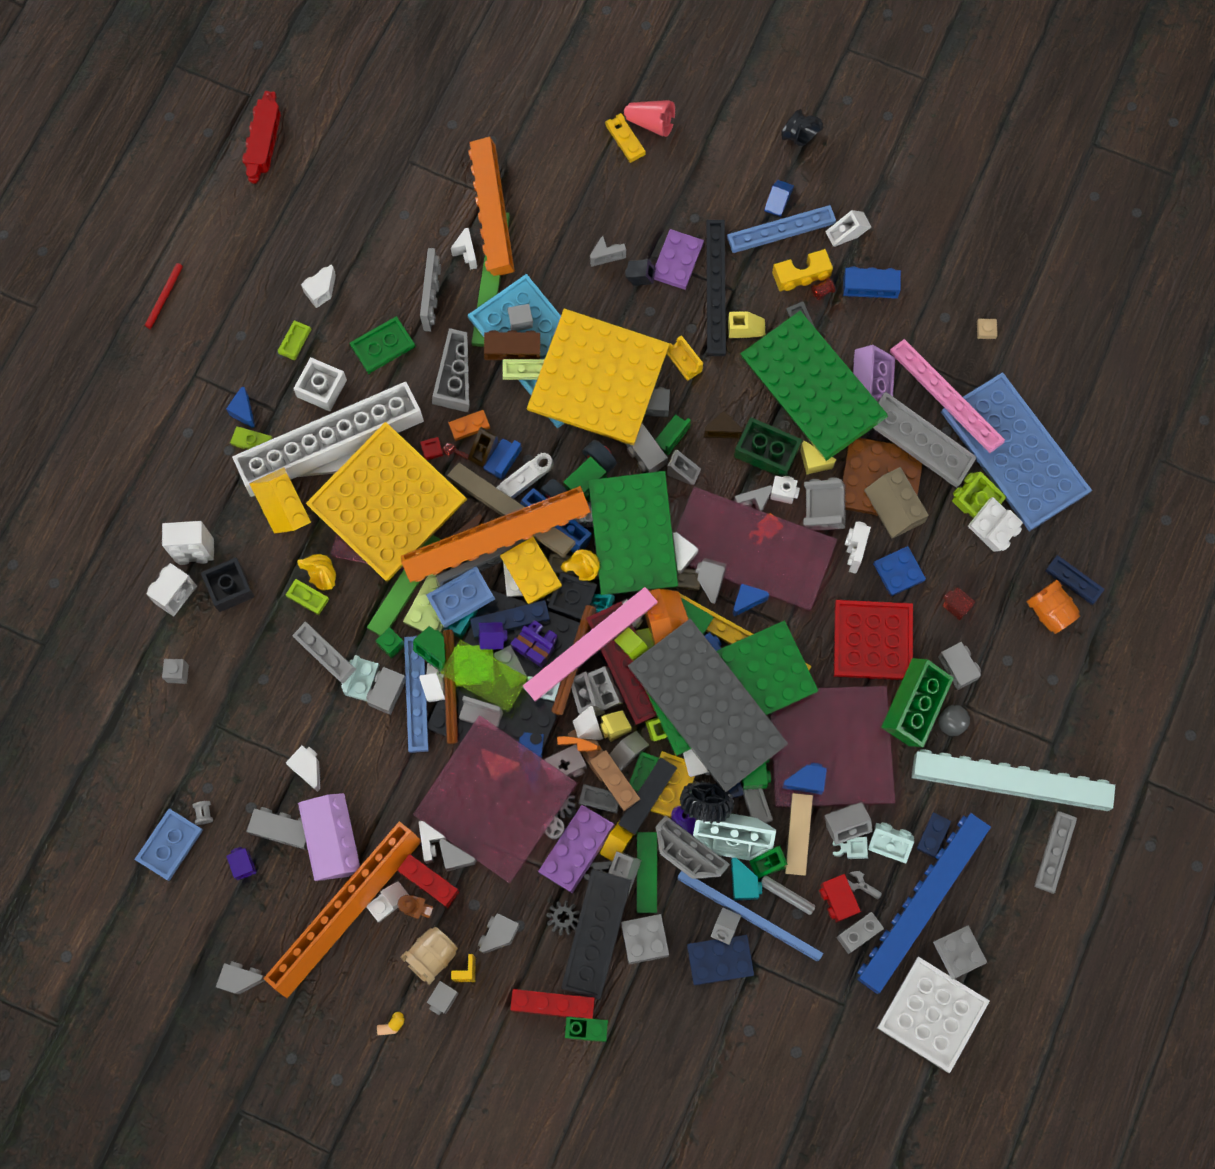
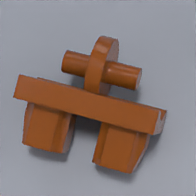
[397,895,433,919]

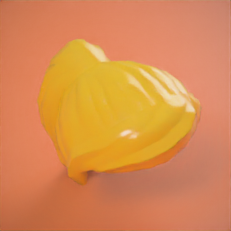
[560,549,600,581]
[297,554,336,590]

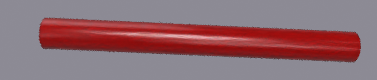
[144,263,183,329]

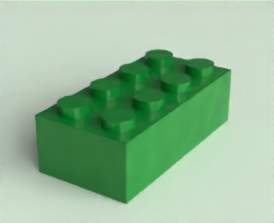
[881,658,954,748]

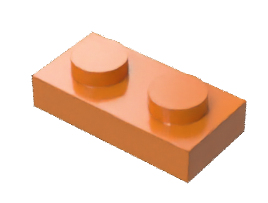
[448,410,490,441]

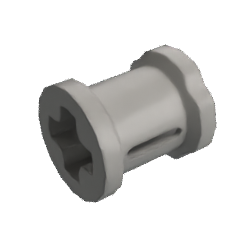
[192,801,213,825]

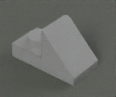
[590,236,626,267]
[734,485,772,517]

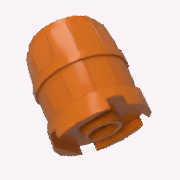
[1026,580,1080,634]

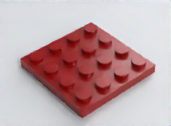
[834,600,913,680]

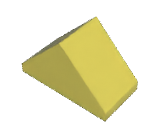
[800,441,836,474]

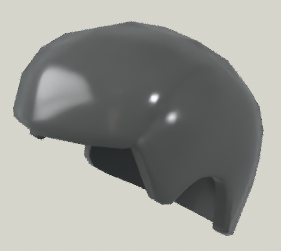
[938,705,970,736]

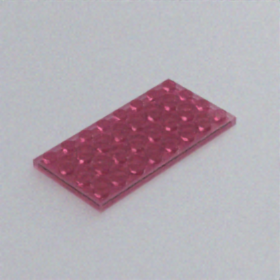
[673,487,837,611]

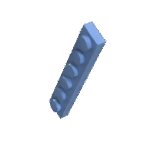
[727,205,836,253]
[404,636,429,753]

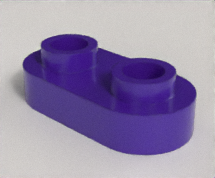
[671,805,696,837]

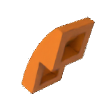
[557,736,601,752]

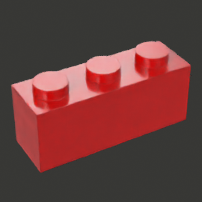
[397,854,459,909]

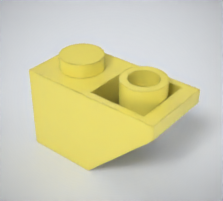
[728,312,766,338]
[600,710,631,742]

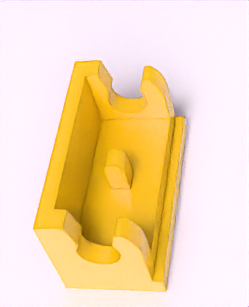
[667,335,703,381]

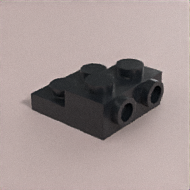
[546,572,597,620]

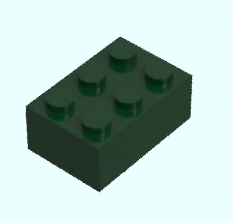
[734,417,802,477]

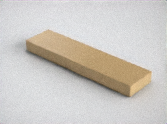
[785,793,813,876]

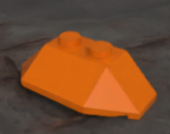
[637,588,688,645]

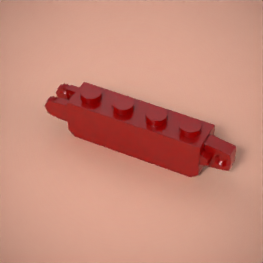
[242,91,281,184]

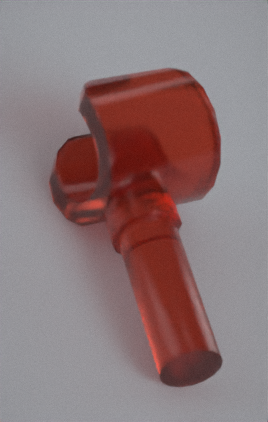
[442,443,469,459]

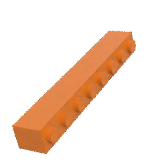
[469,137,515,276]

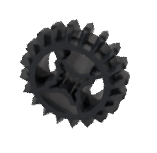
[680,781,734,824]

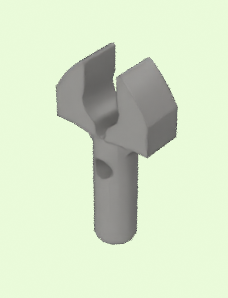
[848,871,882,899]

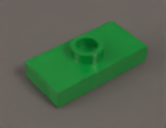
[629,752,659,793]

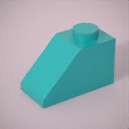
[731,858,762,901]

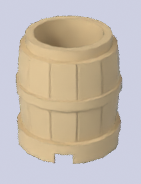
[400,927,458,985]

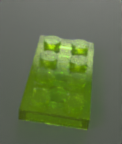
[440,640,528,712]

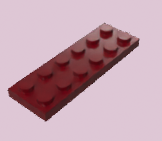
[586,601,656,725]

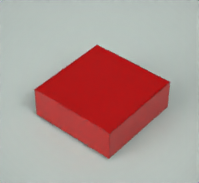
[420,437,443,460]

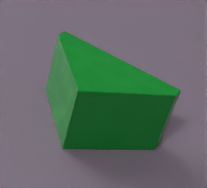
[749,846,788,879]

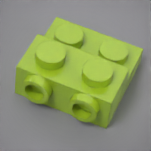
[952,472,1006,518]

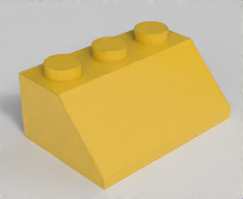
[249,467,311,534]

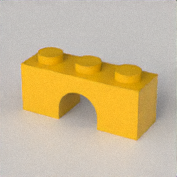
[772,249,833,291]

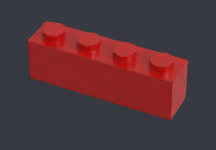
[510,989,595,1019]

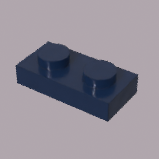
[916,812,951,858]

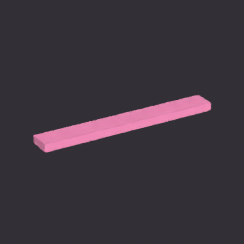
[890,339,1005,453]
[523,587,658,702]

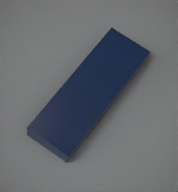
[1045,555,1105,605]

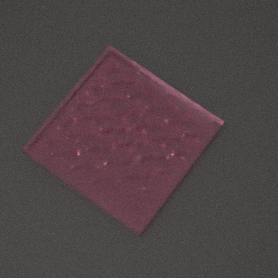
[770,686,895,807]
[413,715,577,883]

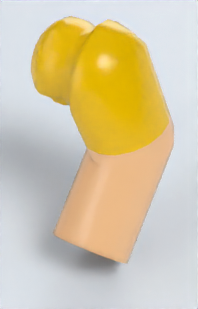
[377,1012,404,1035]

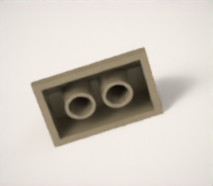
[864,467,929,539]

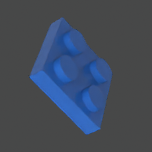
[873,546,926,597]

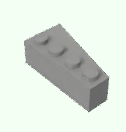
[432,328,469,412]

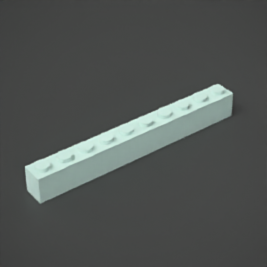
[911,749,1115,811]

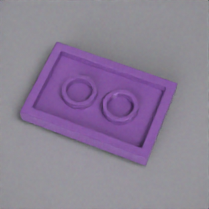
[654,229,704,290]

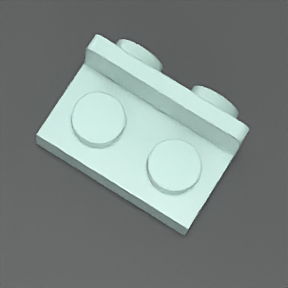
[341,655,380,701]
[868,822,914,863]

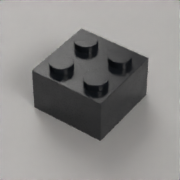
[201,557,255,612]

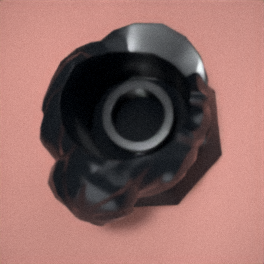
[781,109,824,146]

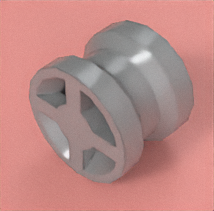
[544,817,565,839]

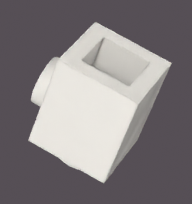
[770,476,800,504]

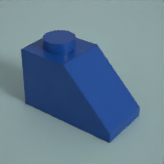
[782,763,827,795]

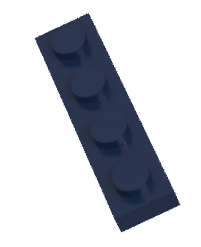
[470,600,550,639]

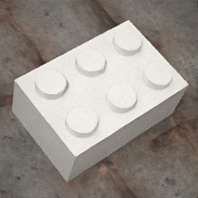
[162,521,214,565]

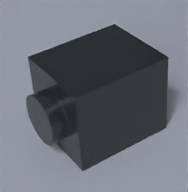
[625,259,656,286]

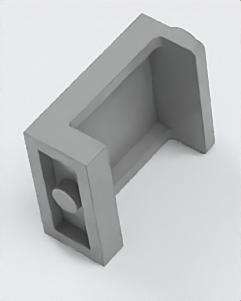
[804,478,845,531]

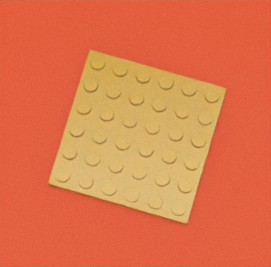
[527,309,670,446]
[306,422,467,582]

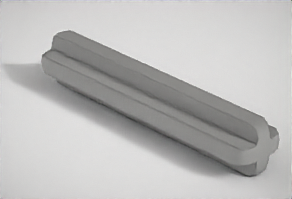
[761,876,815,915]

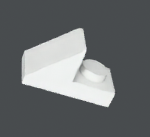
[451,228,477,270]
[420,663,445,702]
[419,821,447,864]
[366,881,409,922]

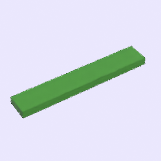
[367,535,441,636]

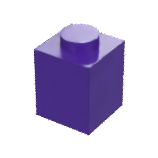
[479,622,507,650]
[226,847,257,880]

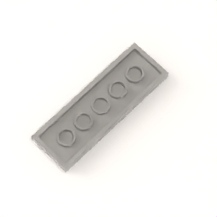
[873,392,977,488]

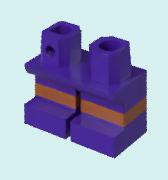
[510,620,558,669]

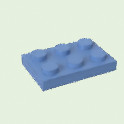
[426,566,495,628]
[134,809,203,881]

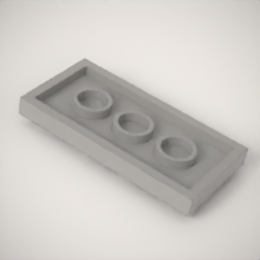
[420,248,441,332]

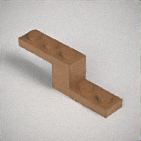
[568,729,640,811]

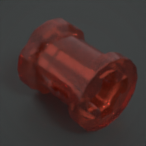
[811,277,836,300]

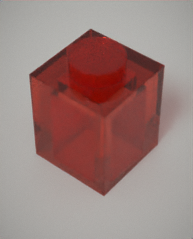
[942,587,975,620]

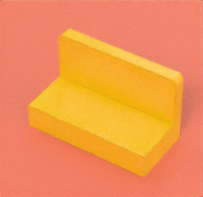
[451,954,476,982]

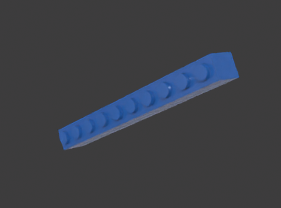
[857,813,991,994]

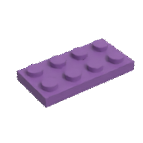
[538,805,615,893]

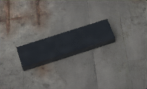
[618,757,677,835]

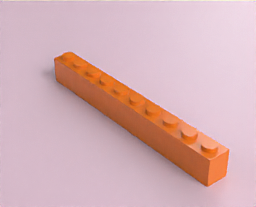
[401,486,590,582]
[263,821,421,998]

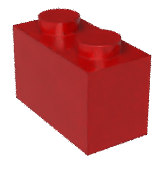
[819,874,861,923]

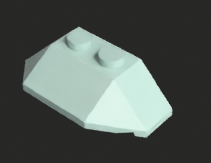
[693,814,776,861]

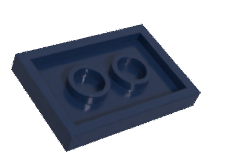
[687,935,754,985]

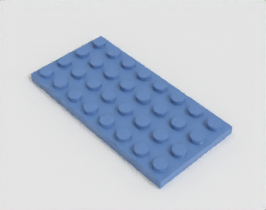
[941,372,1092,532]

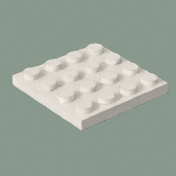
[877,957,990,1073]

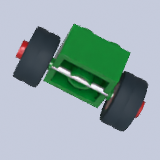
[541,440,616,502]

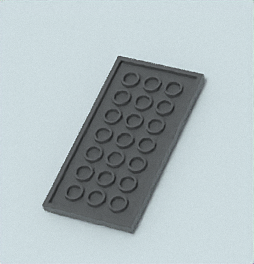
[627,619,788,793]

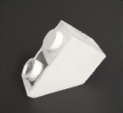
[301,265,336,308]

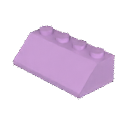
[853,345,895,402]
[298,793,360,881]

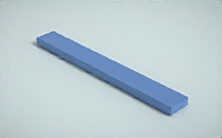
[678,870,823,961]

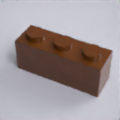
[484,330,540,360]

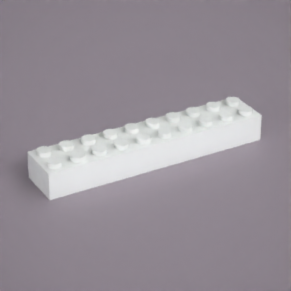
[232,382,424,497]

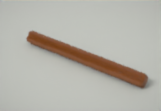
[552,605,596,715]
[443,630,458,744]

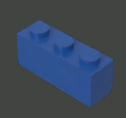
[843,267,901,298]

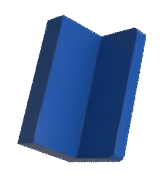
[484,439,522,480]

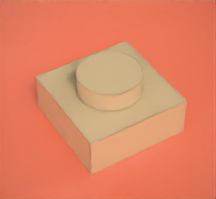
[977,319,997,339]

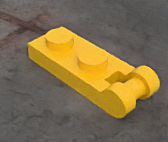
[605,113,646,163]

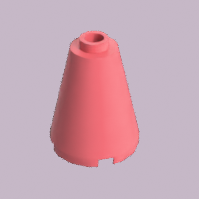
[624,100,675,137]

